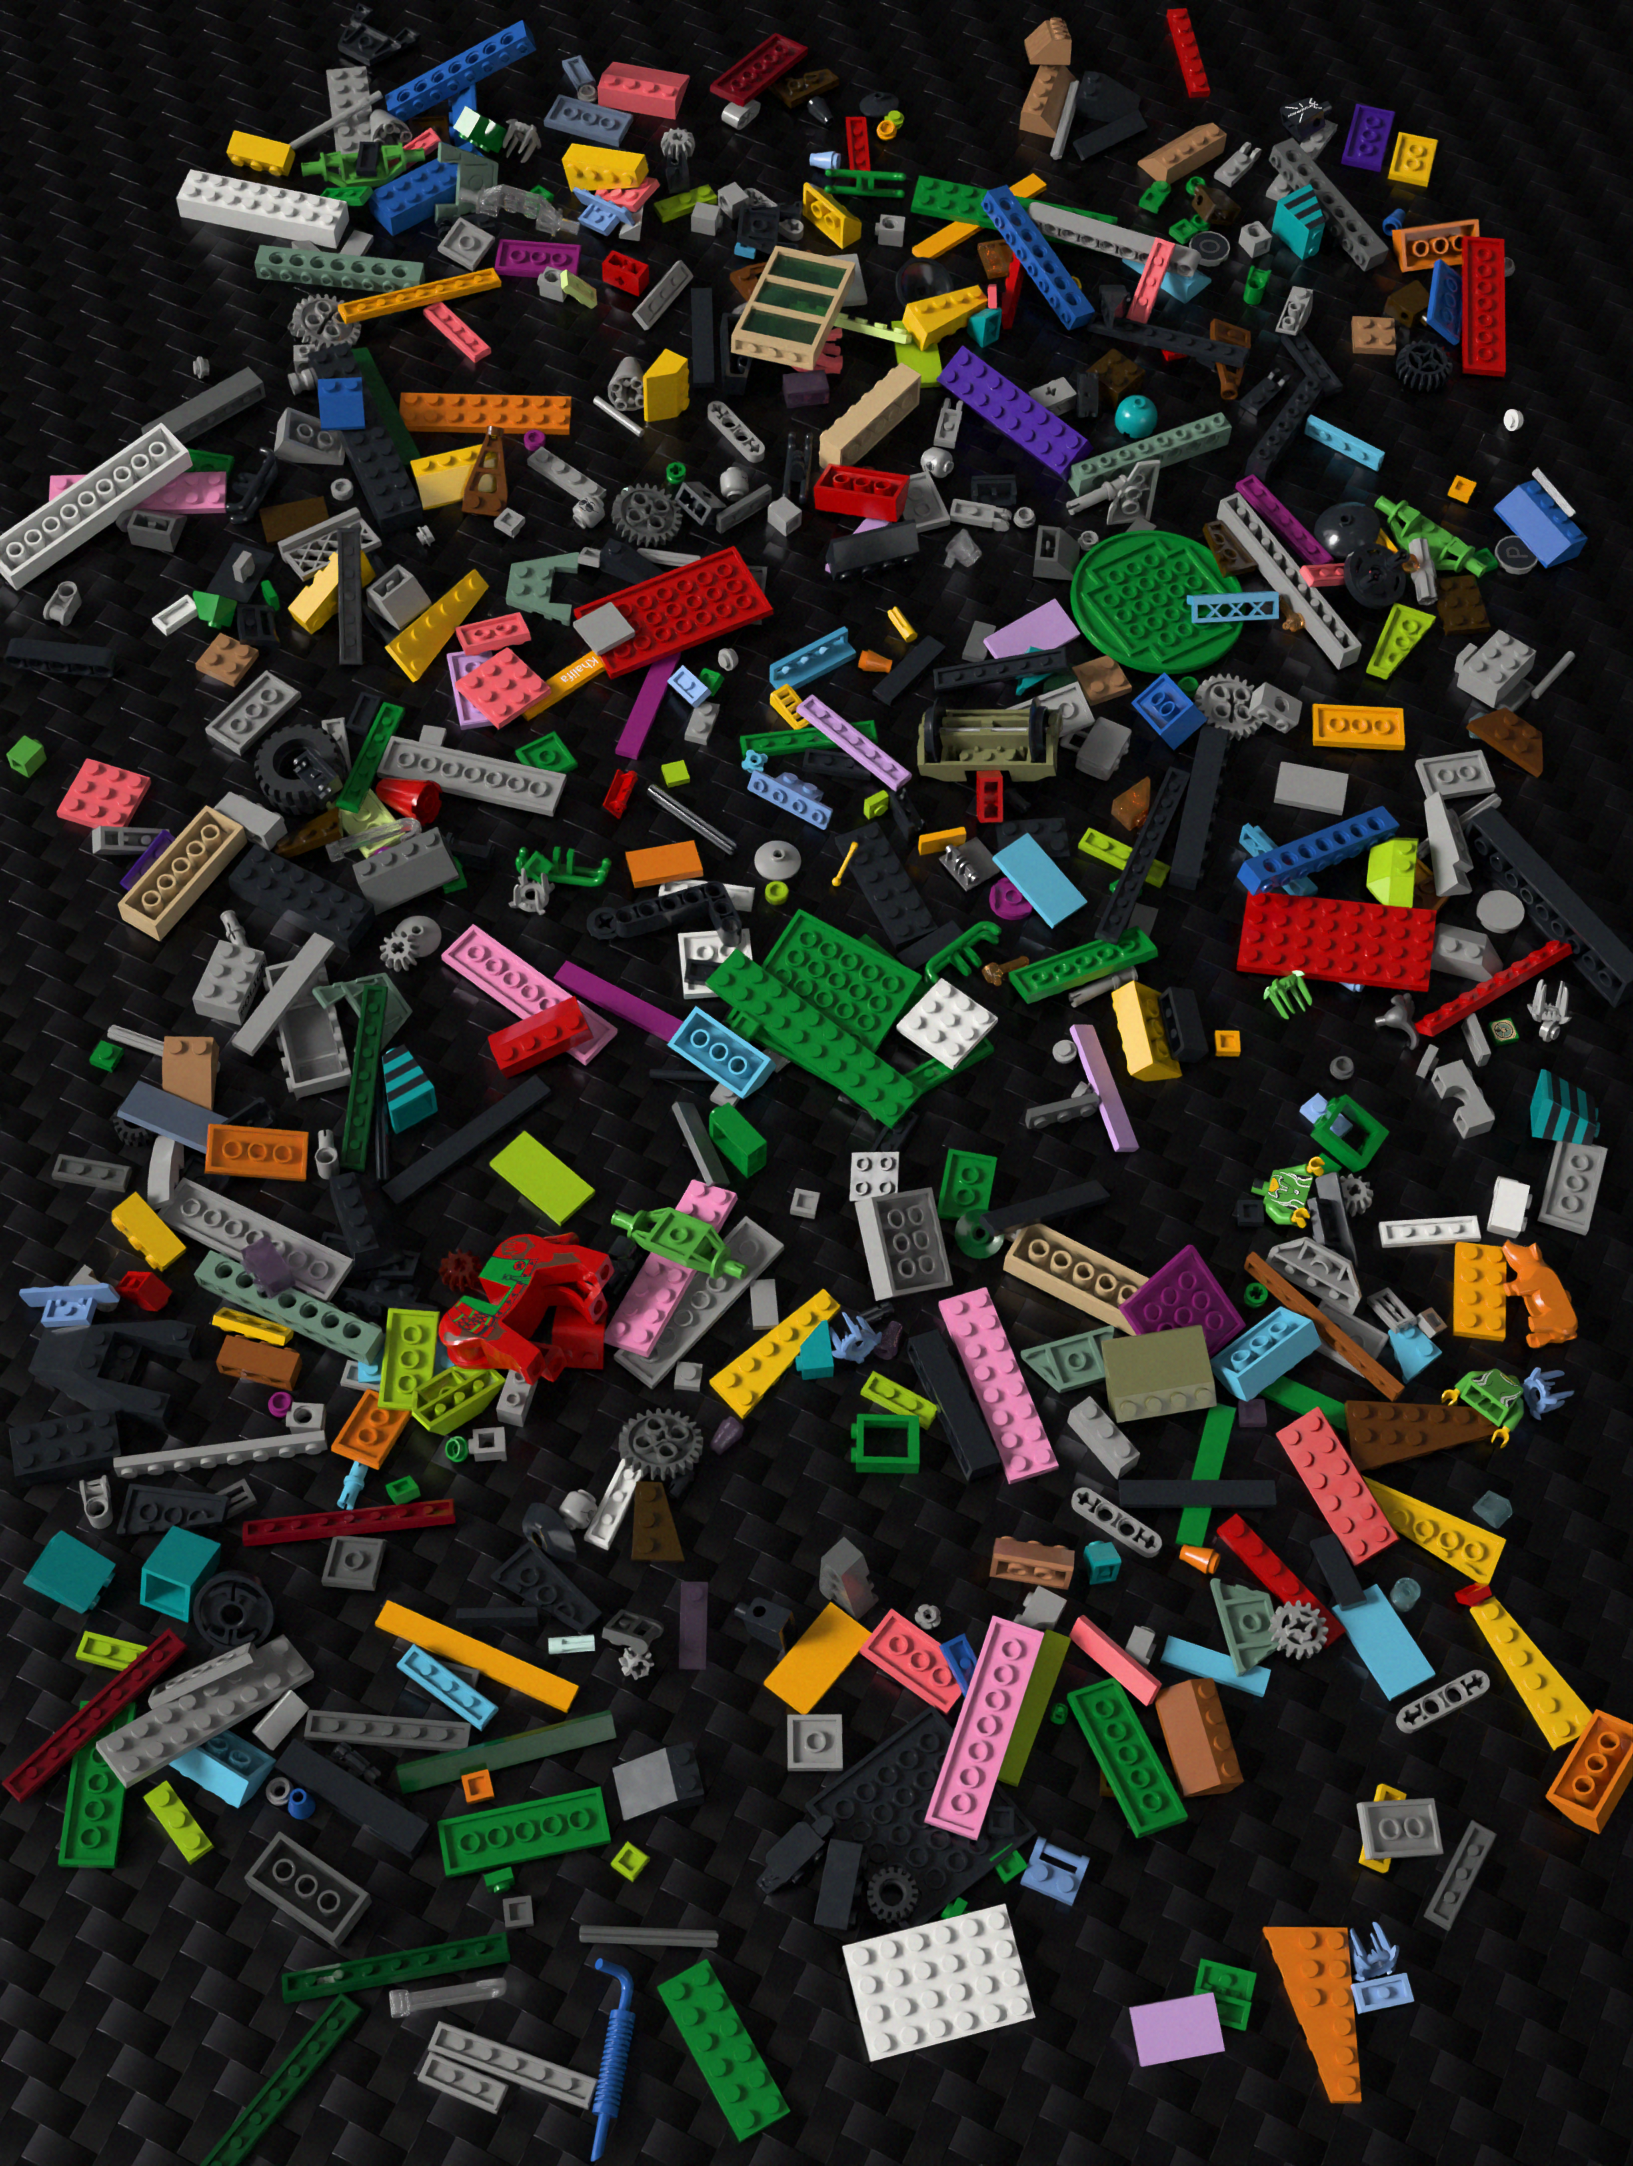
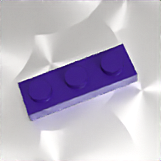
[120,829,176,891]

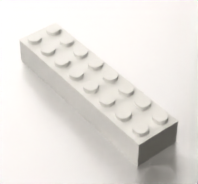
[176,169,349,249]

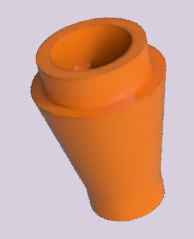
[858,649,892,673]
[1179,1544,1221,1574]

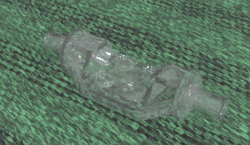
[458,184,580,237]

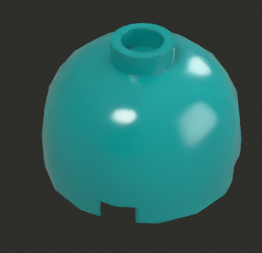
[1115,395,1158,438]

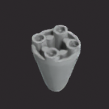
[370,109,412,150]
[608,357,644,411]

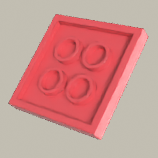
[455,647,551,729]
[57,758,151,829]

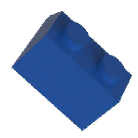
[318,377,365,431]

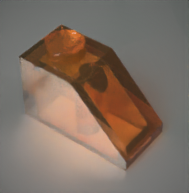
[1111,777,1150,831]

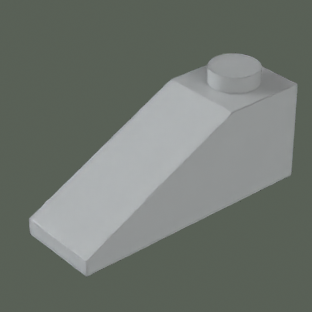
[92,826,169,855]

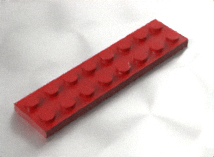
[1462,236,1506,377]

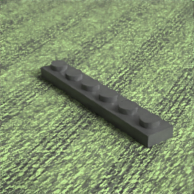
[304,1710,472,1751]

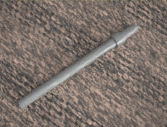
[288,90,383,150]

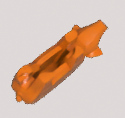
[1502,1239,1578,1348]

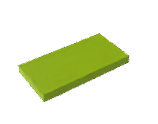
[891,321,942,388]
[490,1131,595,1226]
[378,1308,440,1411]

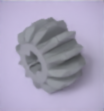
[661,127,695,162]
[380,931,421,972]
[1340,1173,1373,1217]

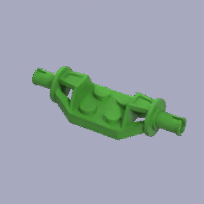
[301,142,425,187]
[1375,495,1488,578]
[611,1207,748,1280]

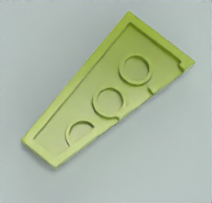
[1366,602,1436,680]

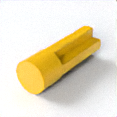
[887,607,917,643]

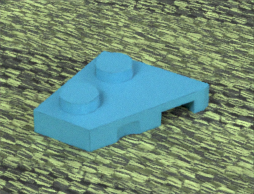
[1387,1318,1442,1384]

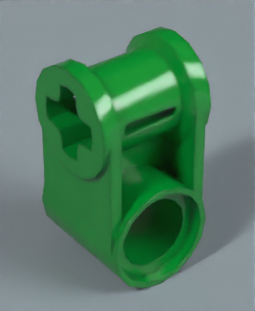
[1243,265,1272,305]

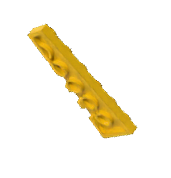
[385,569,489,682]
[710,1289,840,1419]
[1362,1475,1506,1585]
[1470,1596,1593,1751]

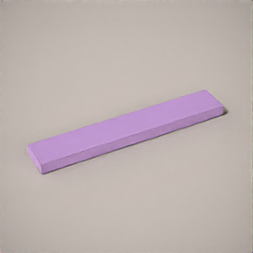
[796,694,912,792]
[1070,1024,1139,1152]

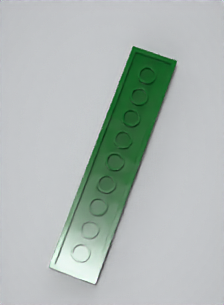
[911,175,1118,254]
[705,948,923,1129]

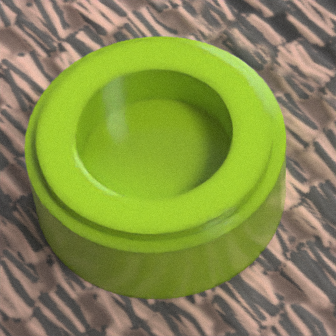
[765,881,789,905]

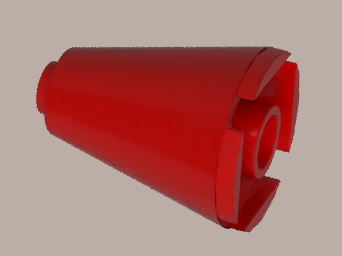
[376,778,442,826]

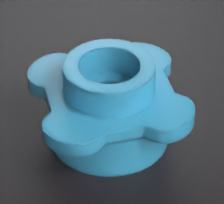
[742,750,768,773]

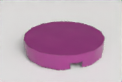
[989,877,1034,920]

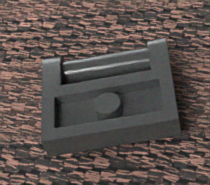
[602,1609,664,1654]

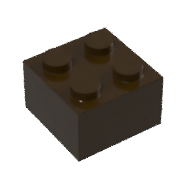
[1086,349,1145,411]

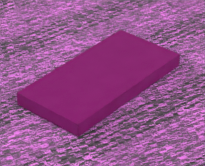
[494,239,582,278]

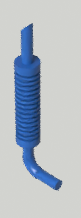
[591,1958,636,2161]

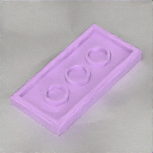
[983,599,1080,659]
[447,650,493,730]

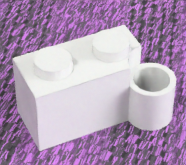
[1486,1176,1532,1238]

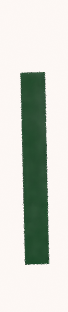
[351,347,421,470]
[340,985,389,1172]
[396,1710,617,1794]
[282,1932,511,2004]
[200,1993,364,2166]

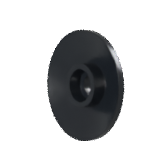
[859,92,899,117]

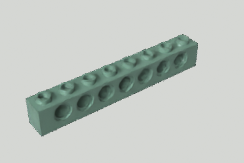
[255,245,425,293]
[1068,412,1232,498]
[194,1250,385,1366]

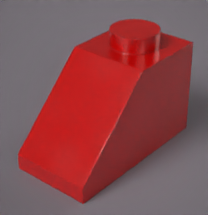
[115,1271,173,1311]

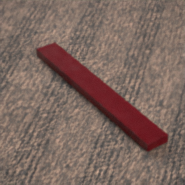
[243,1499,456,1547]
[2,1628,189,1805]

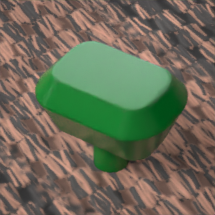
[1050,1703,1068,1724]

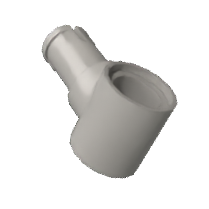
[315,1130,340,1179]

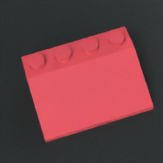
[598,62,690,120]

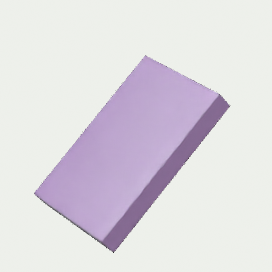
[1129,1992,1225,2067]

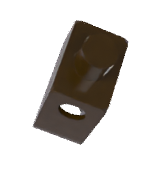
[1192,184,1242,226]
[1384,280,1431,328]

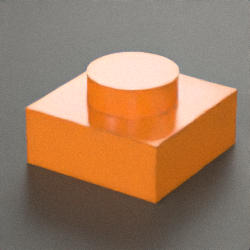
[461,1769,495,1805]

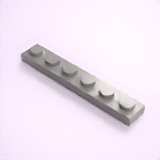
[1266,120,1338,202]

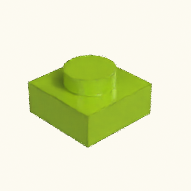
[864,790,889,819]

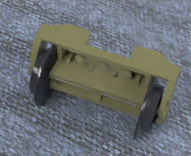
[917,697,1064,781]

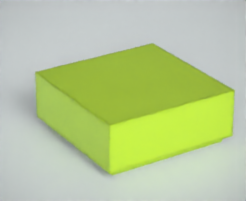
[662,760,690,788]
[611,1841,650,1882]

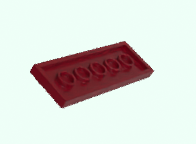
[710,33,808,107]

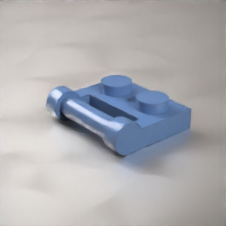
[1020,1836,1090,1906]

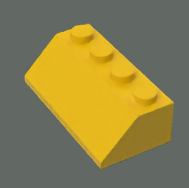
[410,444,498,510]
[1111,980,1182,1082]

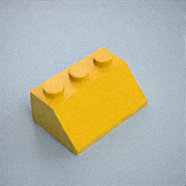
[803,182,862,249]
[643,349,690,422]

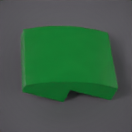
[1193,1958,1257,2031]

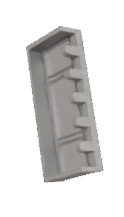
[263,960,352,1100]

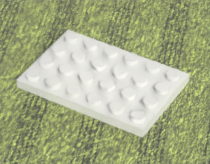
[842,1904,1035,2061]

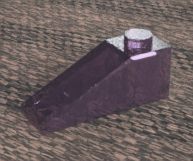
[679,1582,708,1670]

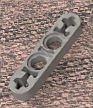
[744,188,804,241]
[708,401,765,463]
[1071,1487,1162,1558]
[1396,1670,1490,1733]

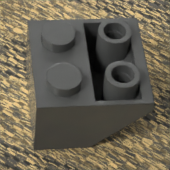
[127,508,187,552]
[1033,525,1080,580]

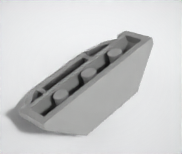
[1430,923,1503,982]
[1265,1237,1362,1315]

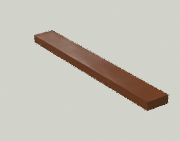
[1244,1252,1404,1402]

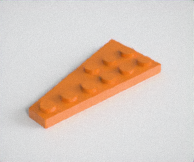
[1262,1927,1362,2103]

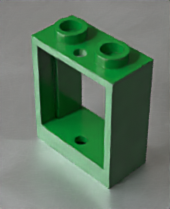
[1310,1094,1389,1173]
[709,1102,767,1179]
[851,1414,919,1473]

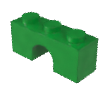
[453,106,508,153]

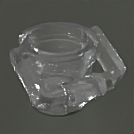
[944,529,982,568]

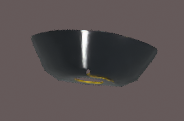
[522,1503,577,1562]

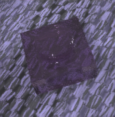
[1237,1399,1267,1427]

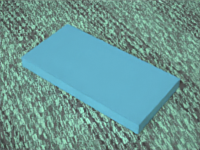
[992,833,1087,929]
[1331,1584,1436,1701]

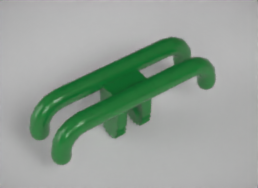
[824,169,906,198]
[516,847,611,887]
[923,921,1002,989]

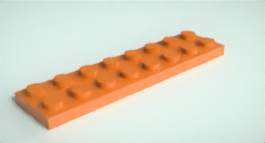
[399,393,572,435]

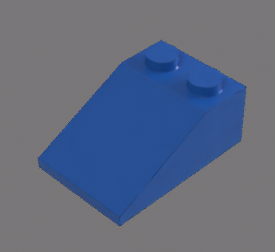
[1131,672,1208,750]

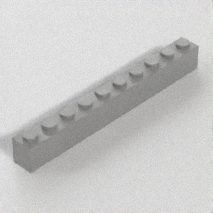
[1217,492,1362,670]

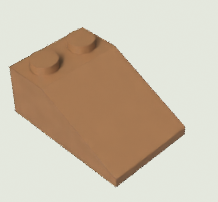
[162,1036,219,1112]

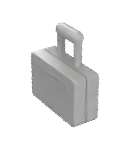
[1059,717,1132,781]

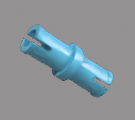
[337,1461,369,1510]

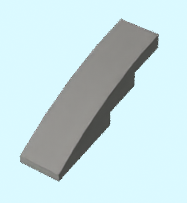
[147,1134,184,1210]

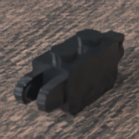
[756,1814,837,1895]

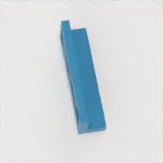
[1187,591,1279,623]
[770,626,856,690]
[1239,823,1318,897]

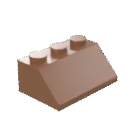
[990,1536,1074,1590]

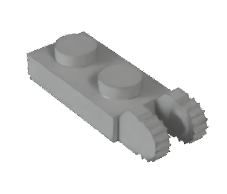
[1214,142,1262,187]
[934,398,963,449]
[949,499,1012,532]

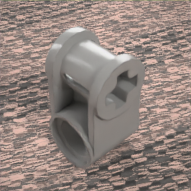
[43,581,82,626]
[80,1475,113,1529]

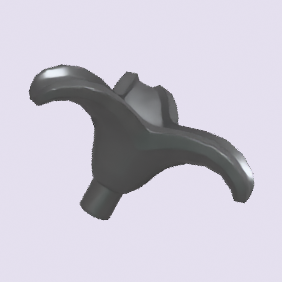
[1375,993,1419,1050]

